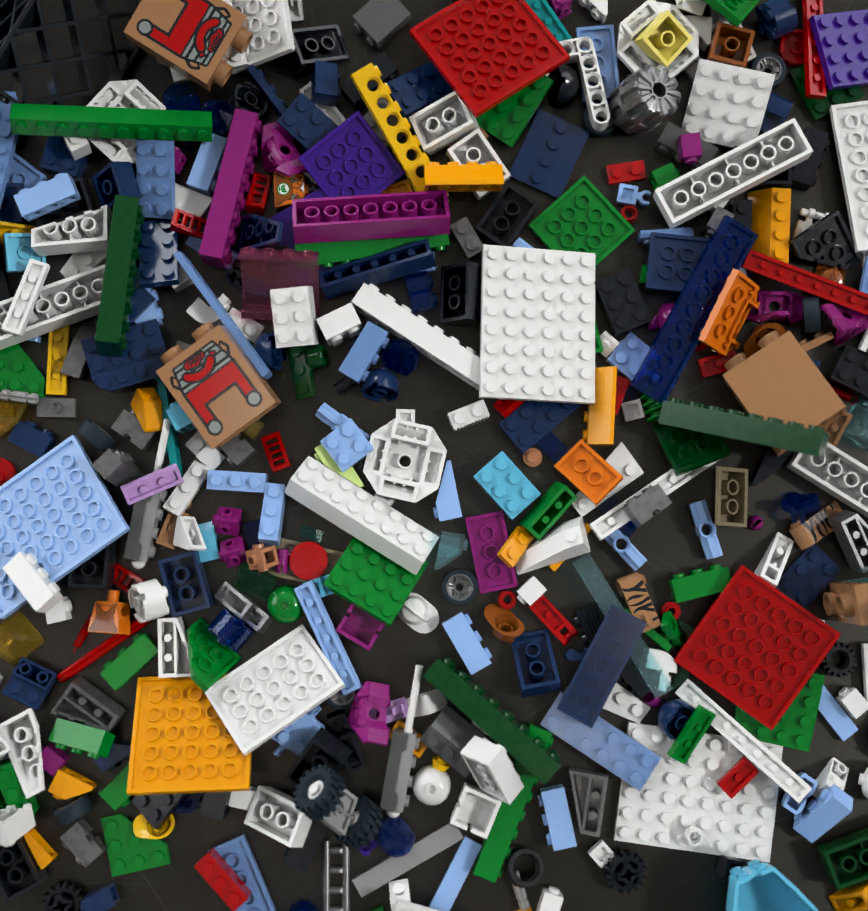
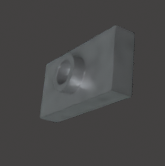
[37,398,77,418]

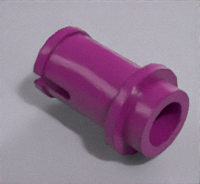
[275,548,290,573]

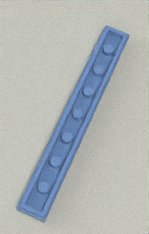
[174,251,273,380]

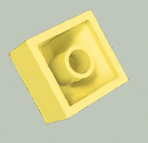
[634,10,693,67]

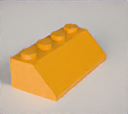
[424,161,504,192]
[747,188,791,264]
[582,366,617,447]

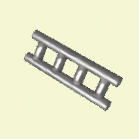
[322,839,350,911]

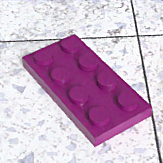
[465,510,518,594]

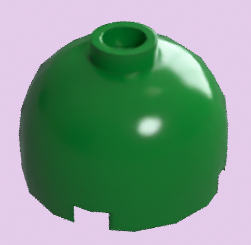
[267,585,304,624]

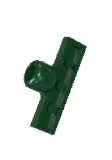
[286,344,329,400]

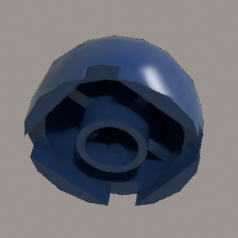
[253,332,286,370]
[361,367,399,402]
[657,699,695,740]

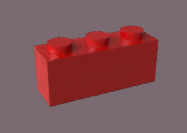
[194,847,252,911]

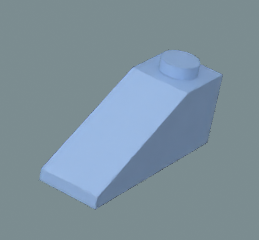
[433,460,462,522]

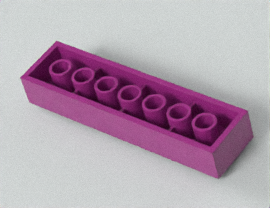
[198,108,263,269]
[292,190,450,244]

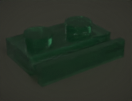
[233,561,278,602]

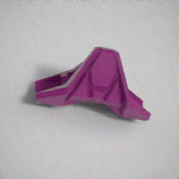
[261,122,308,177]
[746,289,804,324]
[820,303,868,345]
[348,681,391,747]

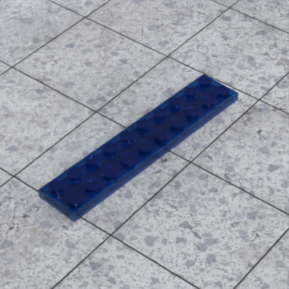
[630,215,758,404]

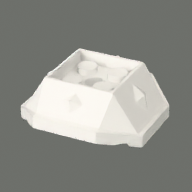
[616,0,699,78]
[86,79,166,164]
[363,418,447,503]

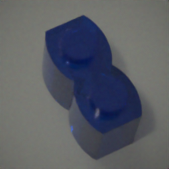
[405,270,438,315]

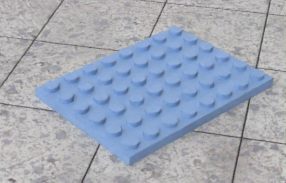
[0,435,130,619]

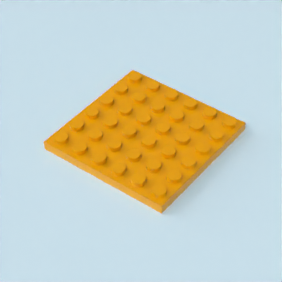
[126,674,252,795]

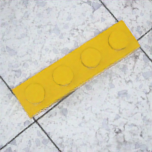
[46,325,70,396]

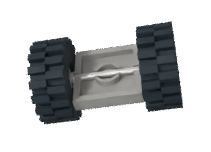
[293,764,383,850]

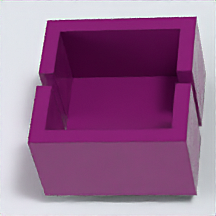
[336,604,385,651]

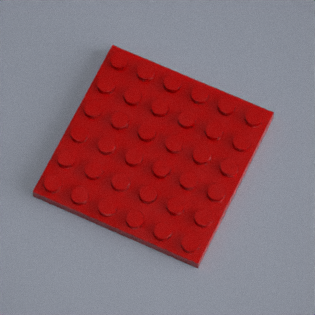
[409,0,570,118]
[674,565,841,730]

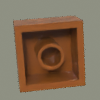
[706,21,755,68]

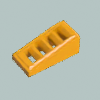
[23,827,58,870]

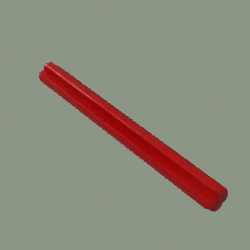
[57,619,155,683]

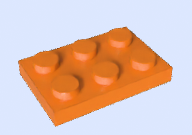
[554,439,624,506]

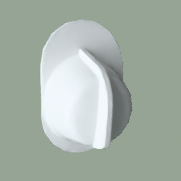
[398,593,439,634]

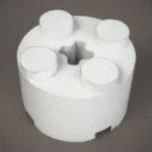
[128,579,170,623]

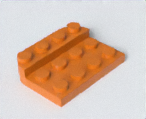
[698,268,760,356]

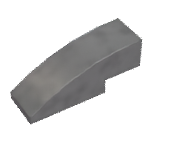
[60,322,97,380]
[214,581,274,634]

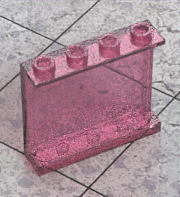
[238,246,320,323]

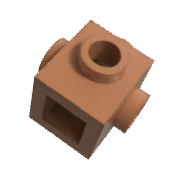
[245,543,279,572]

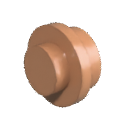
[523,448,542,467]

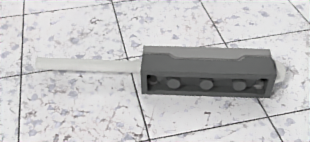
[124,419,171,569]
[380,665,424,818]

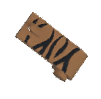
[789,500,842,550]
[615,571,661,633]

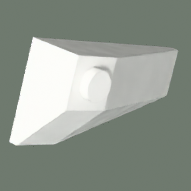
[515,516,591,575]
[0,708,45,799]

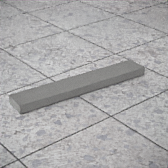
[352,822,464,898]

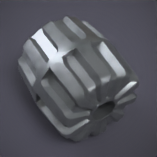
[608,65,681,135]

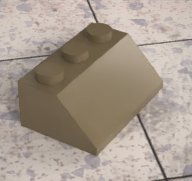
[715,466,748,527]

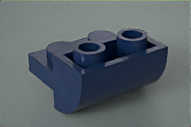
[760,92,793,133]
[2,657,57,712]

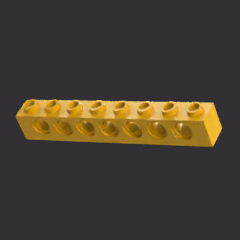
[350,62,449,201]

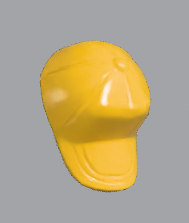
[133,813,175,839]

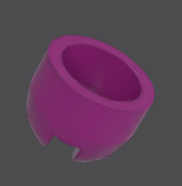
[747,515,763,531]
[644,690,661,708]

